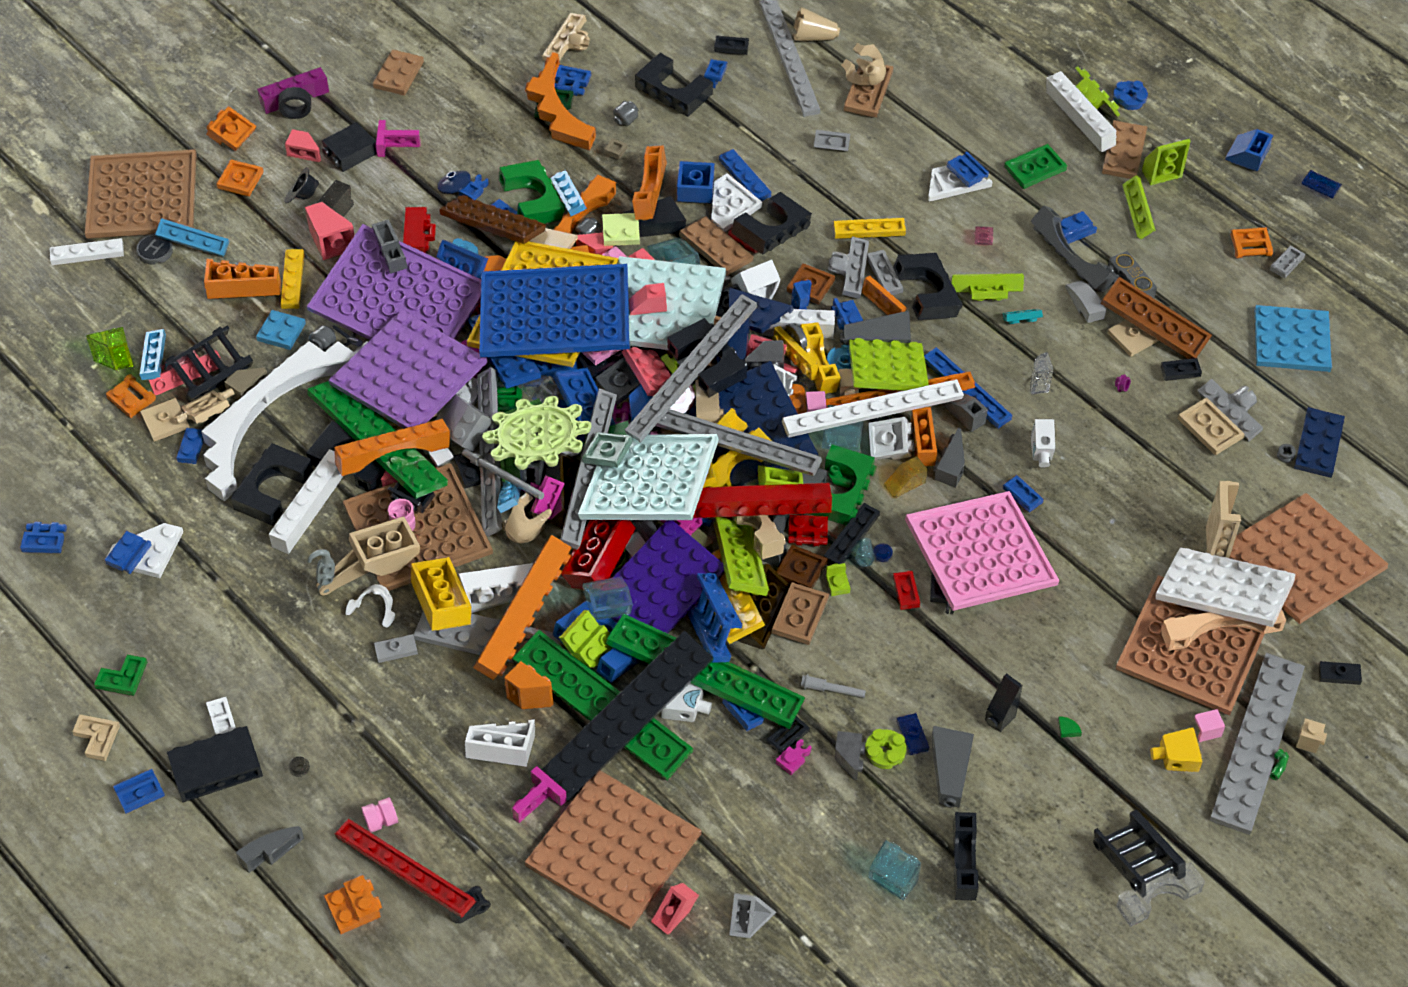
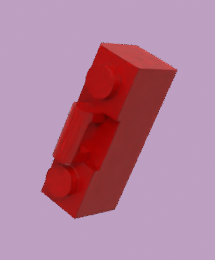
[403,207,436,253]

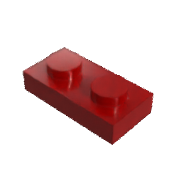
[893,571,921,610]

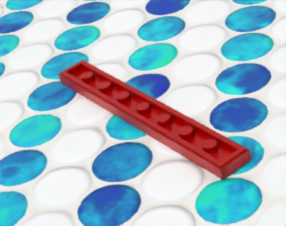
[335,819,476,918]

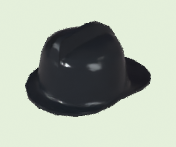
[284,167,319,203]

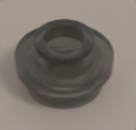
[289,756,310,777]

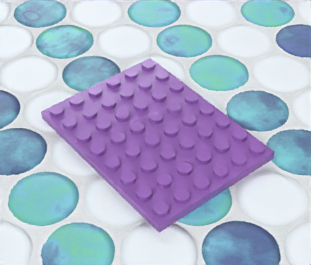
[307,224,481,340]

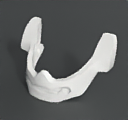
[345,584,395,627]

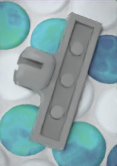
[828,237,869,299]
[1198,379,1263,442]

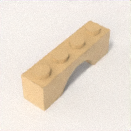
[732,515,785,559]

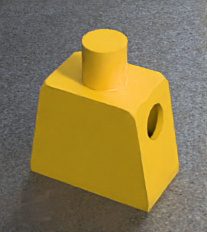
[1150,728,1203,772]

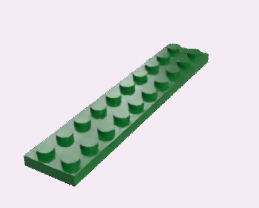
[307,381,448,499]
[606,614,806,729]
[512,630,693,781]

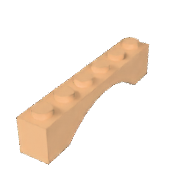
[1161,609,1286,651]

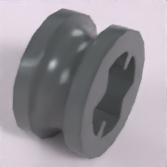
[1277,444,1296,463]

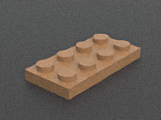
[844,61,894,118]
[1102,120,1147,179]
[679,217,754,276]

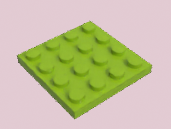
[849,338,929,391]

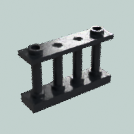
[164,325,253,403]
[1093,809,1186,898]

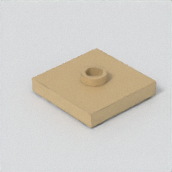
[1108,320,1159,357]
[140,398,190,442]

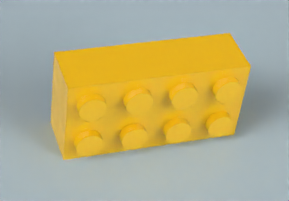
[411,557,471,631]

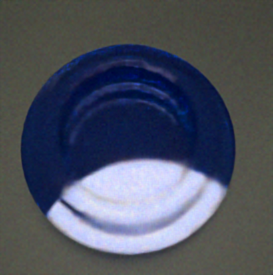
[873,543,893,562]

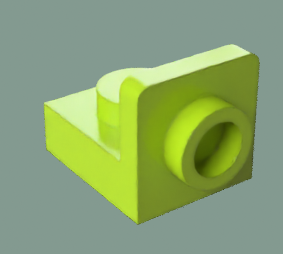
[826,563,851,596]

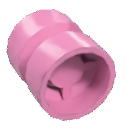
[388,499,416,531]
[361,797,398,833]

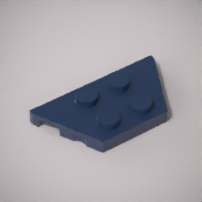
[729,288,793,333]

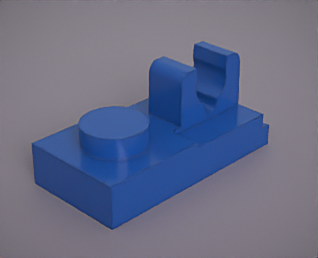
[704,59,727,88]

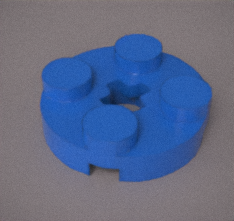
[1113,81,1148,110]

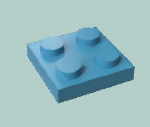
[256,310,306,350]

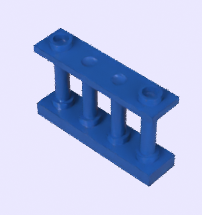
[687,573,742,662]

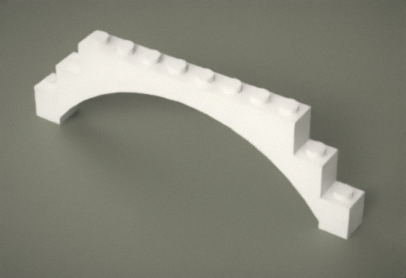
[201,341,368,501]

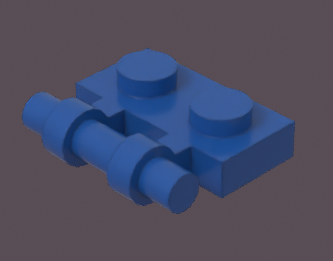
[555,65,591,96]
[20,522,67,553]

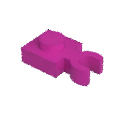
[776,739,812,775]

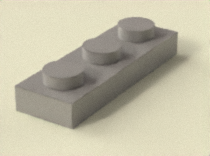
[867,250,903,295]

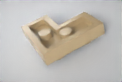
[72,715,120,761]

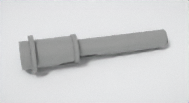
[801,674,866,698]

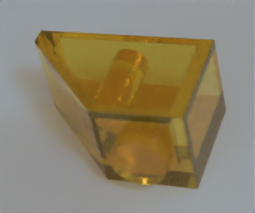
[884,456,928,499]

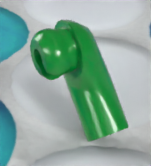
[828,465,853,488]
[1270,749,1289,780]

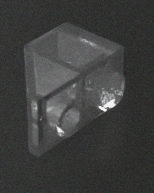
[518,376,561,403]

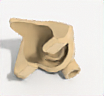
[841,43,886,85]
[502,492,552,544]

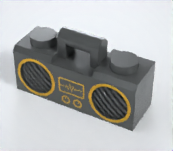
[1108,251,1157,298]

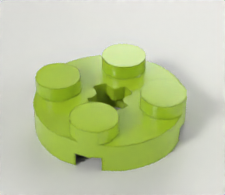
[865,729,907,769]

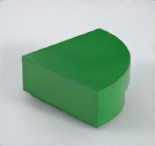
[1058,716,1082,738]

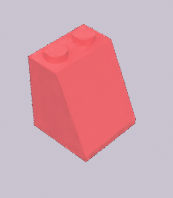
[305,202,355,260]

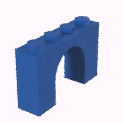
[552,600,641,683]

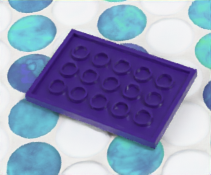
[590,520,725,634]

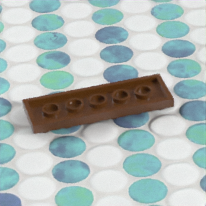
[440,196,546,244]

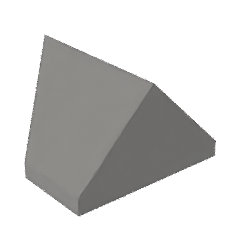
[730,893,776,938]

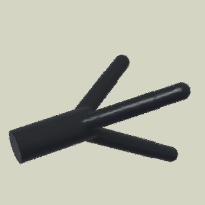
[332,325,363,347]

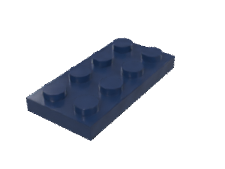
[1294,407,1345,478]

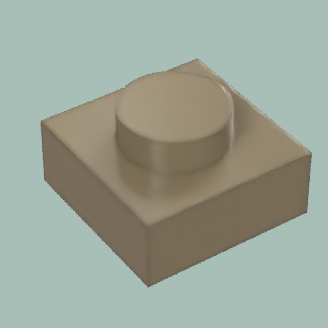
[604,138,628,160]

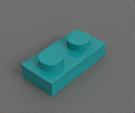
[1002,309,1043,324]

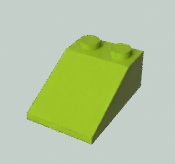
[1142,139,1191,185]

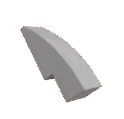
[1065,280,1106,323]

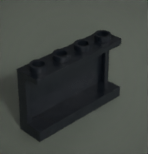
[167,726,263,803]

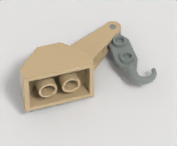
[307,517,420,595]

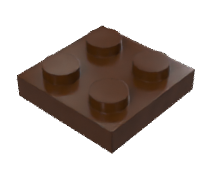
[777,544,827,589]

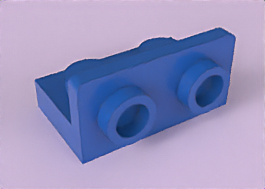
[791,280,812,310]
[831,298,863,332]

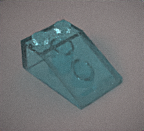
[647,237,700,265]

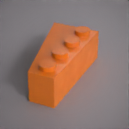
[204,259,281,299]

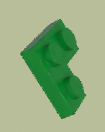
[94,654,148,696]

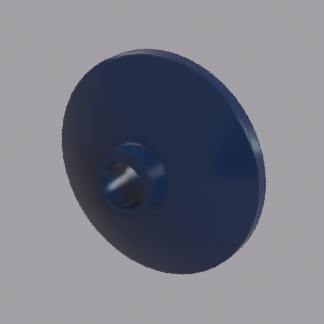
[437,170,471,194]

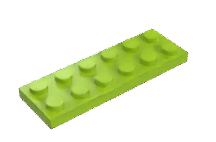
[713,517,769,596]

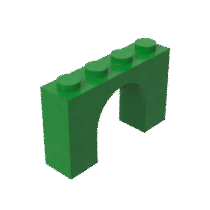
[498,160,565,224]
[809,444,877,526]

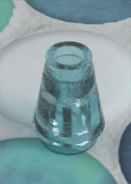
[855,538,875,567]

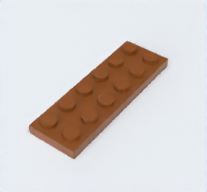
[1100,277,1212,359]

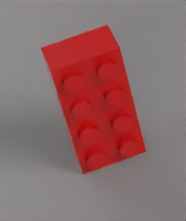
[561,520,635,591]

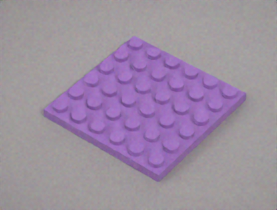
[329,310,487,429]

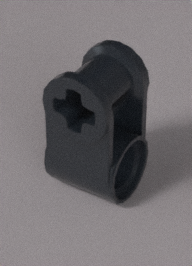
[449,886,491,924]

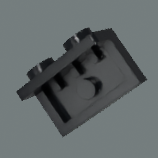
[387,482,435,514]

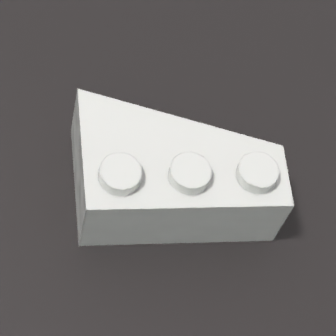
[465,719,535,767]

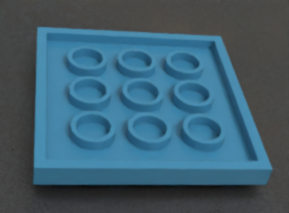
[1254,305,1332,372]

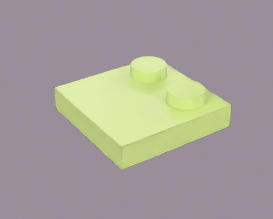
[602,213,640,246]

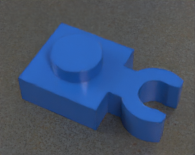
[459,174,489,200]

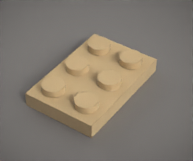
[1178,397,1245,456]

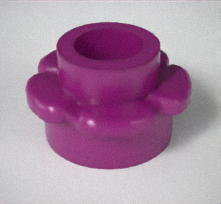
[1115,374,1131,392]

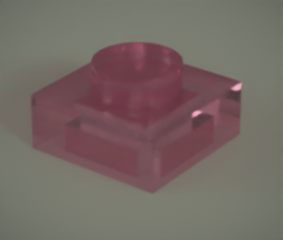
[975,226,993,245]

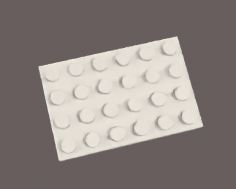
[1156,547,1295,627]

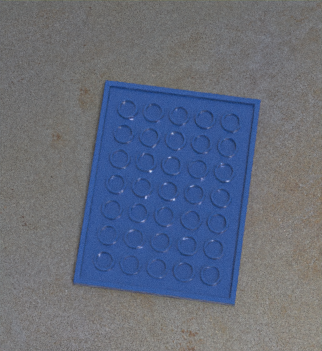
[479,264,630,357]

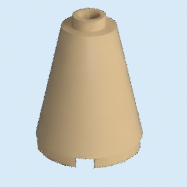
[793,7,840,41]

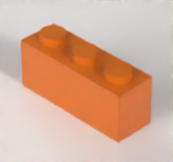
[910,407,937,467]

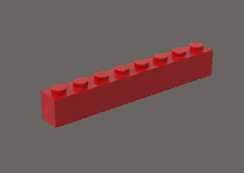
[693,483,832,518]

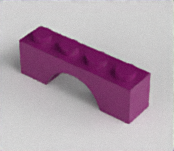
[257,67,329,114]

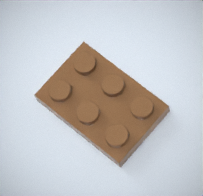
[373,49,424,96]
[772,583,829,645]

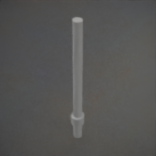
[462,449,544,500]

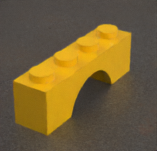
[800,322,841,394]
[708,428,771,487]

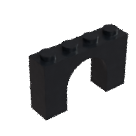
[635,52,713,117]
[731,192,812,255]
[893,253,962,320]
[667,318,748,398]
[306,421,386,492]
[231,443,313,526]

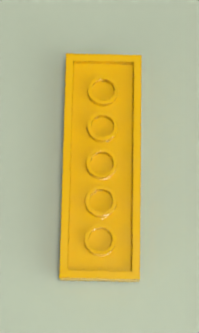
[708,549,765,644]

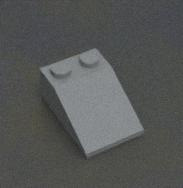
[436,394,493,452]

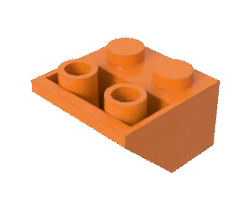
[504,661,553,709]

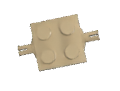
[175,388,235,424]

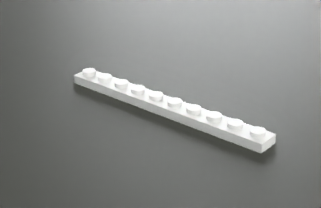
[782,379,964,437]

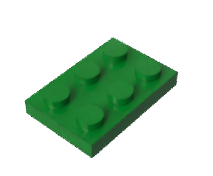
[1004,144,1067,189]

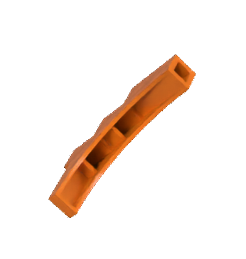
[525,52,596,151]

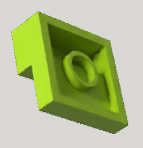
[559,610,613,668]

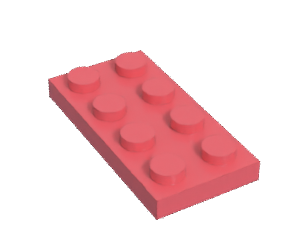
[622,347,671,396]

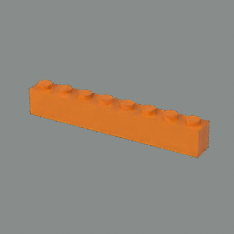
[473,535,572,680]

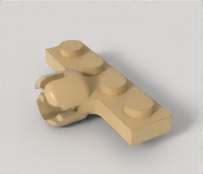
[542,13,590,61]

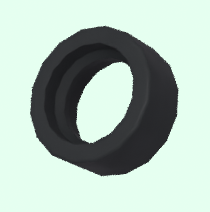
[278,87,311,119]

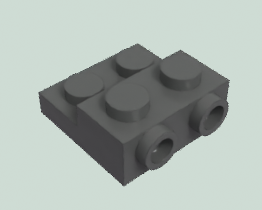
[596,357,640,405]

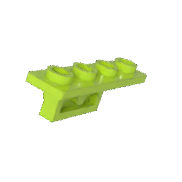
[1075,66,1120,117]
[952,273,1024,301]

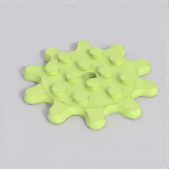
[482,396,592,470]

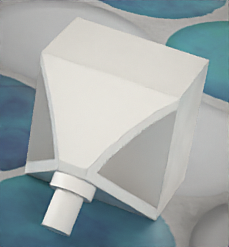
[730,260,780,299]

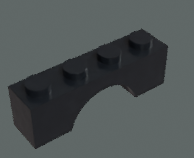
[953,812,979,901]

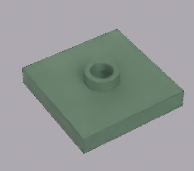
[582,432,633,468]

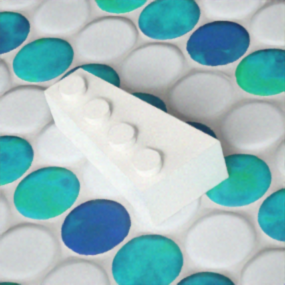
[459,563,533,613]

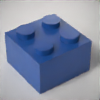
[677,161,715,203]

